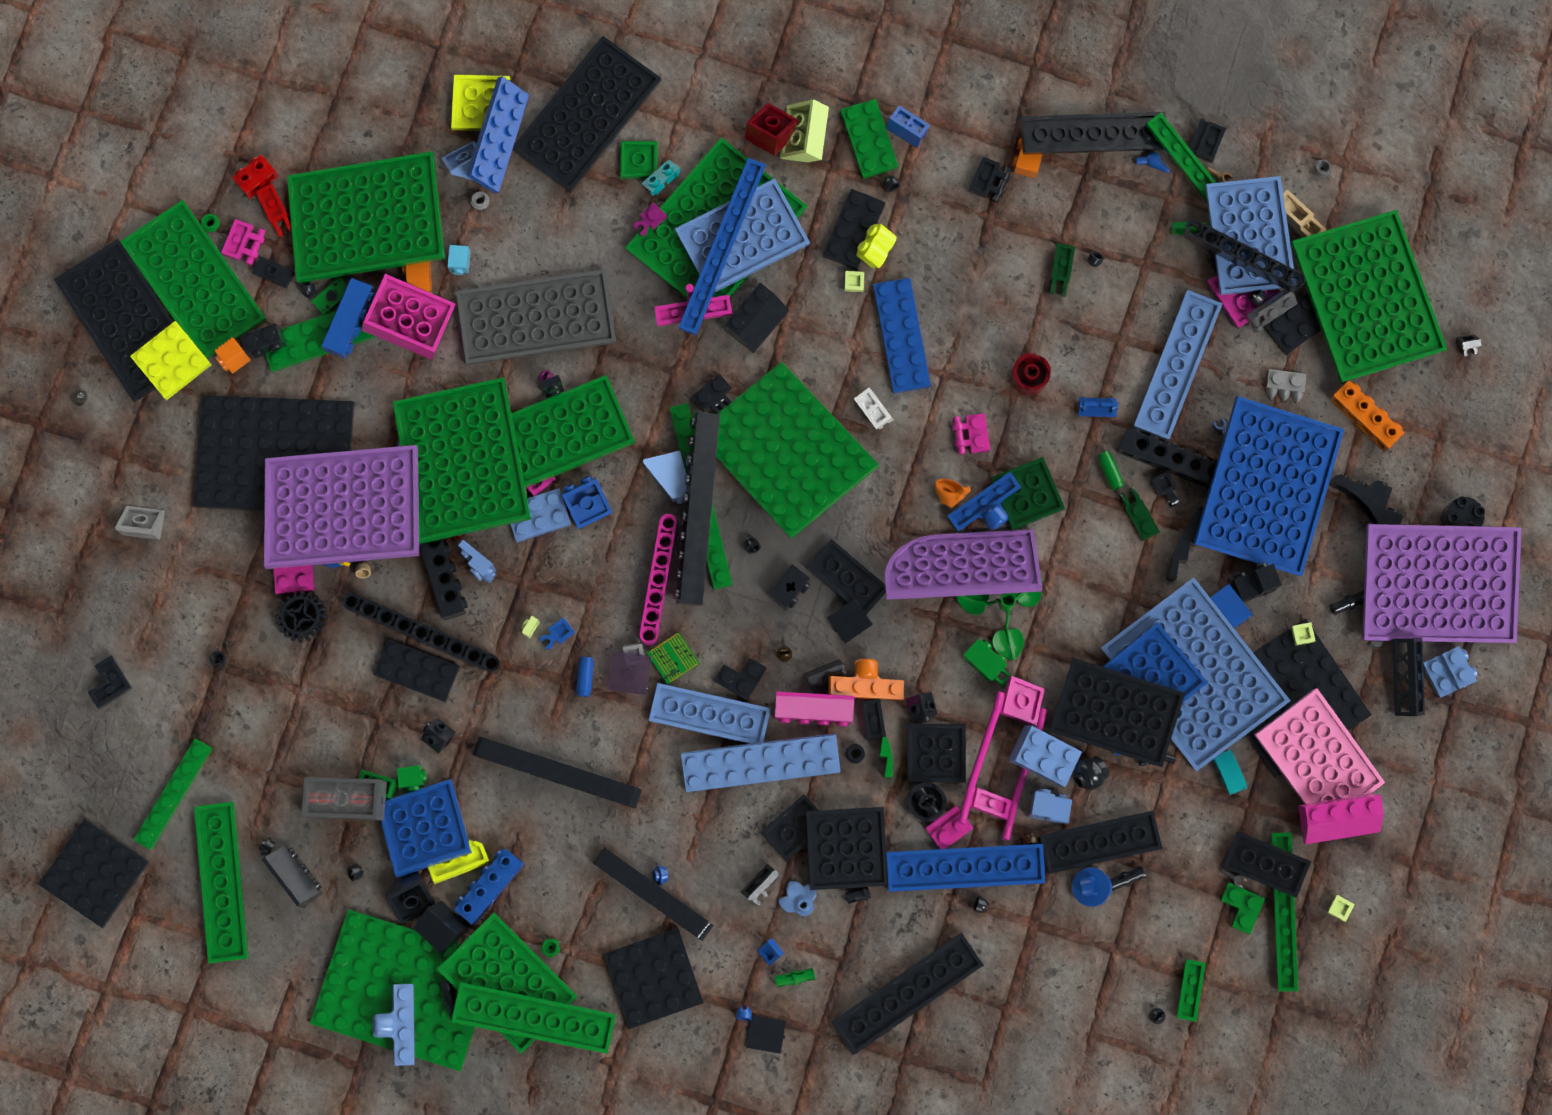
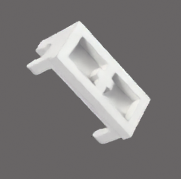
[854,388,894,429]

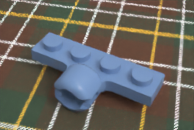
[372,984,414,1066]

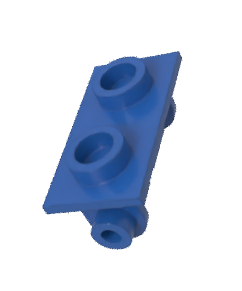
[1078,397,1118,417]

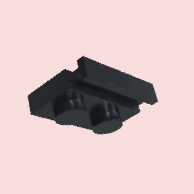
[1189,118,1226,163]

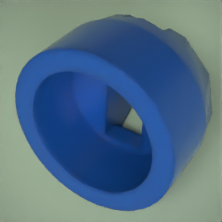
[735,1005,752,1021]

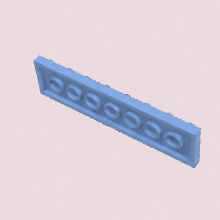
[1133,290,1223,441]
[681,733,840,792]

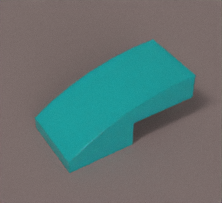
[1213,750,1247,795]

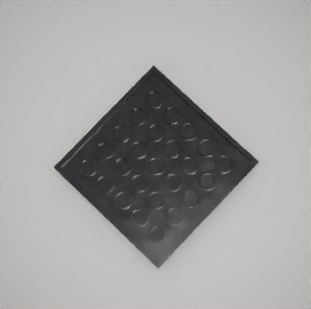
[1246,619,1372,778]

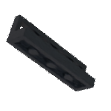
[1392,638,1425,716]

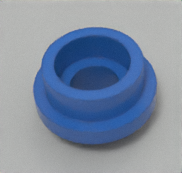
[652,865,668,885]

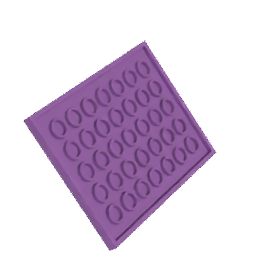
[264,445,419,569]
[1362,524,1522,643]

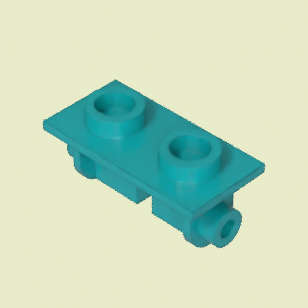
[641,160,680,196]

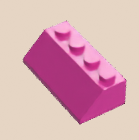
[775,692,855,727]
[1298,793,1384,844]

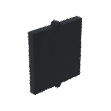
[828,599,873,644]
[747,1015,786,1054]

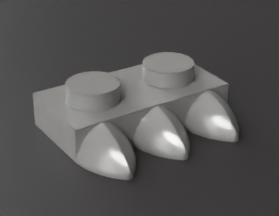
[1266,369,1306,403]

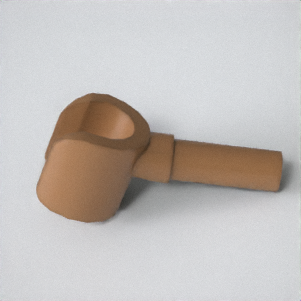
[1207,167,1233,182]

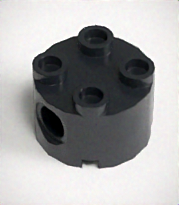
[1441,496,1485,526]
[906,782,946,823]

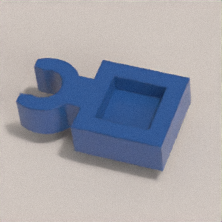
[539,617,575,650]

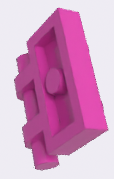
[221,219,266,265]
[952,413,990,455]

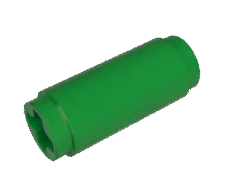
[1097,451,1124,491]

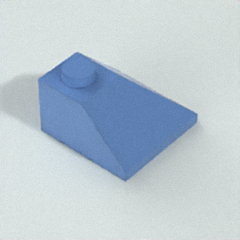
[441,141,476,180]

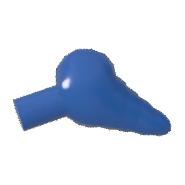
[1136,152,1170,173]

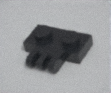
[691,374,732,414]

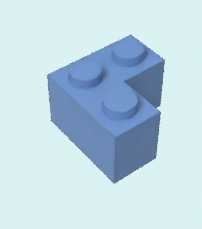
[1028,789,1072,824]

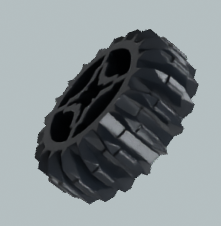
[275,591,328,643]

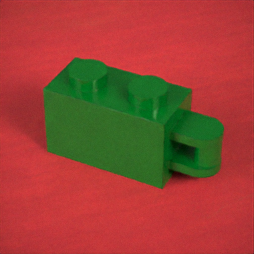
[962,638,1011,688]

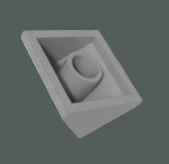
[115,506,165,540]

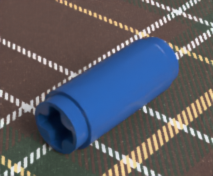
[576,657,594,697]

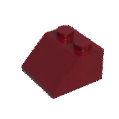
[745,103,798,156]

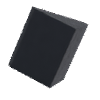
[414,901,470,955]

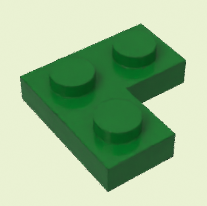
[1220,883,1265,935]

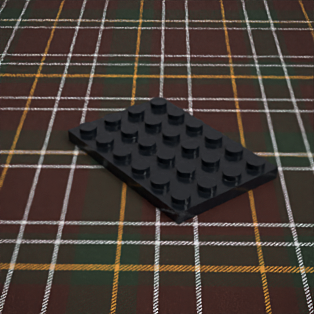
[1049,658,1185,767]

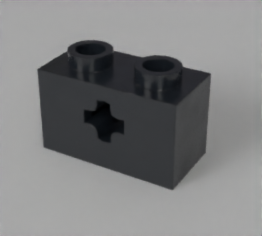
[768,564,810,611]

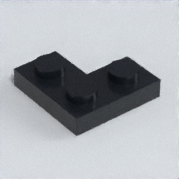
[88,655,132,709]
[714,658,767,701]

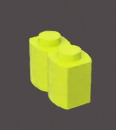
[856,224,897,268]

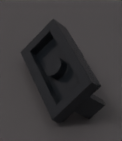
[741,864,780,905]

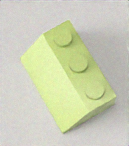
[780,99,829,162]

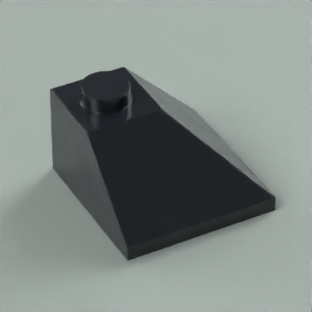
[385,871,436,925]

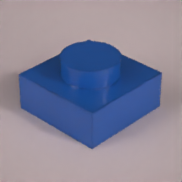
[757,938,784,966]

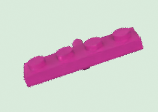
[654,284,732,327]

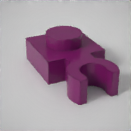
[633,203,667,237]

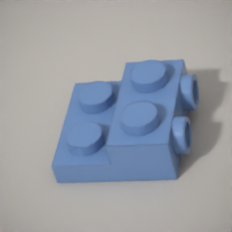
[458,540,497,583]
[1423,646,1478,698]

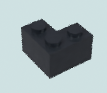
[1231,563,1282,602]

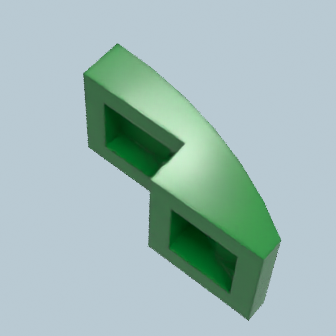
[879,737,893,779]

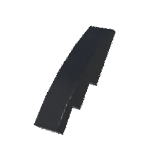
[1166,506,1204,581]

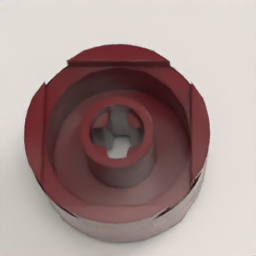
[1011,353,1051,395]

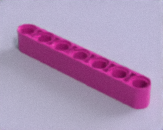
[640,514,677,646]

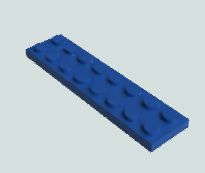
[886,844,1045,892]

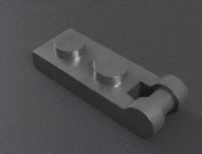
[1248,290,1297,332]

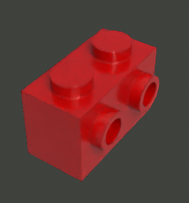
[232,154,279,200]

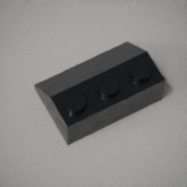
[724,282,789,353]
[262,846,323,908]

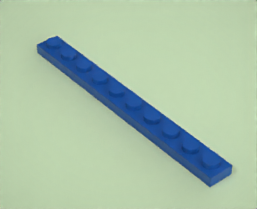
[679,158,766,336]

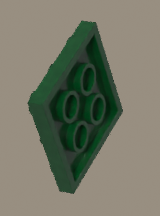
[990,457,1066,531]

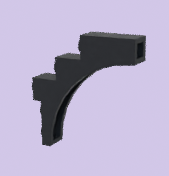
[1329,474,1404,525]

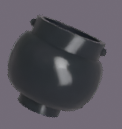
[1073,756,1109,791]

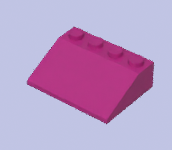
[362,274,456,360]

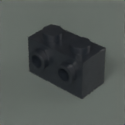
[240,323,287,359]

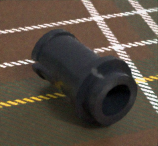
[845,887,871,904]

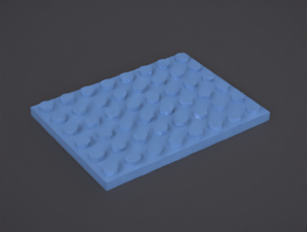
[1101,577,1290,772]

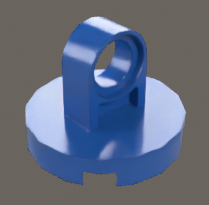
[1072,868,1112,907]

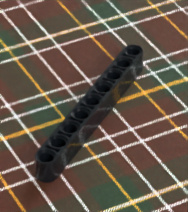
[342,592,502,674]
[472,736,642,809]

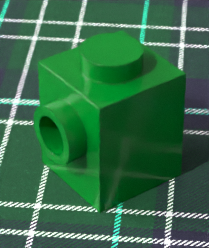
[397,765,427,791]

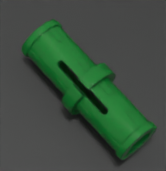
[775,968,816,988]

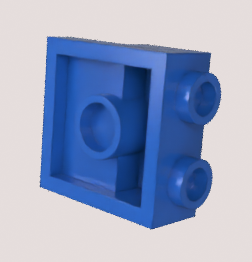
[561,476,613,529]

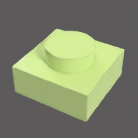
[845,271,864,292]
[521,616,540,639]
[1291,622,1315,646]
[1327,895,1355,922]

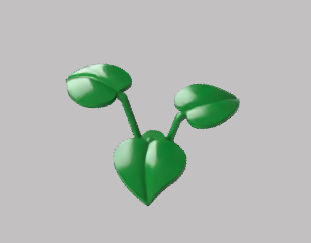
[956,578,1043,661]

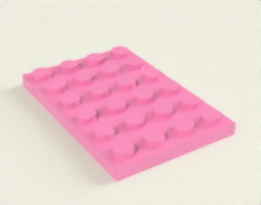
[1254,688,1385,804]

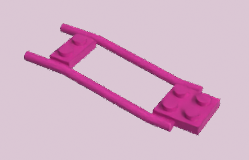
[958,676,1047,841]

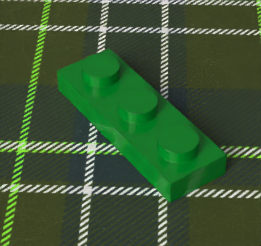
[1176,959,1206,1022]

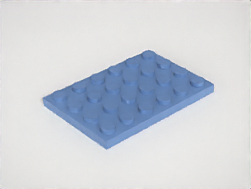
[1205,176,1296,295]
[675,179,810,293]

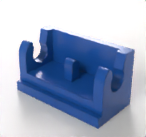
[886,106,930,148]

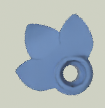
[778,881,817,916]

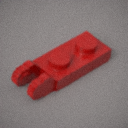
[255,183,292,237]

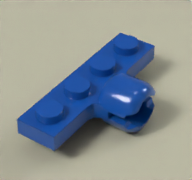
[948,472,1022,532]

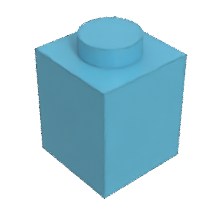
[448,245,471,275]

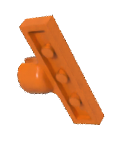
[828,659,904,700]

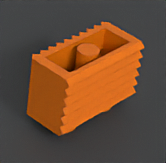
[215,338,250,374]

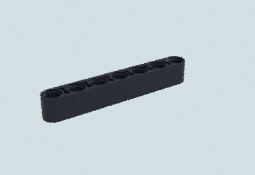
[1183,220,1305,293]
[593,847,714,942]

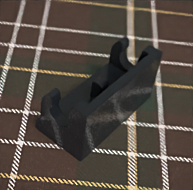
[804,659,848,694]

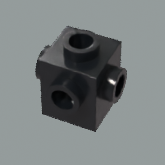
[906,692,938,723]
[421,718,456,754]

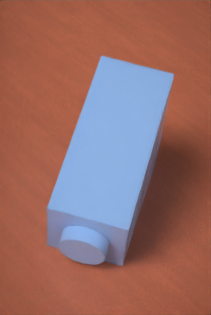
[643,451,687,504]

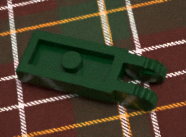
[1049,243,1075,297]
[1119,487,1160,542]

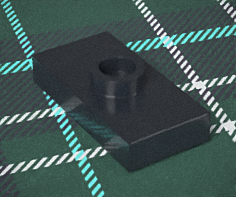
[252,256,295,289]

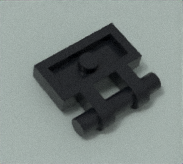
[969,157,1012,203]

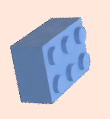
[1008,725,1082,787]

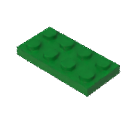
[840,99,899,179]

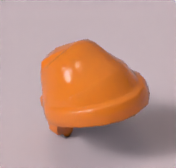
[934,478,971,507]

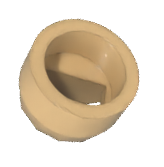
[355,562,371,579]

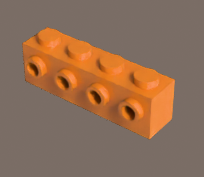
[1330,380,1404,453]

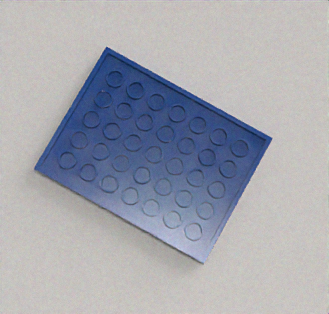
[1193,396,1344,576]

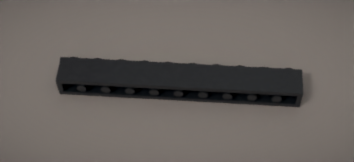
[674,412,720,606]

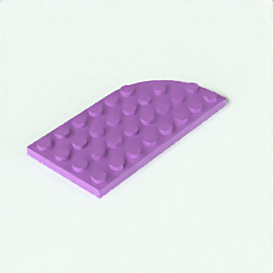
[885,529,1042,600]

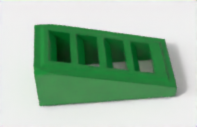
[358,769,398,799]

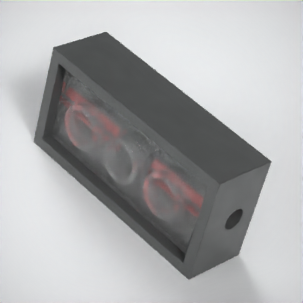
[301,777,387,821]

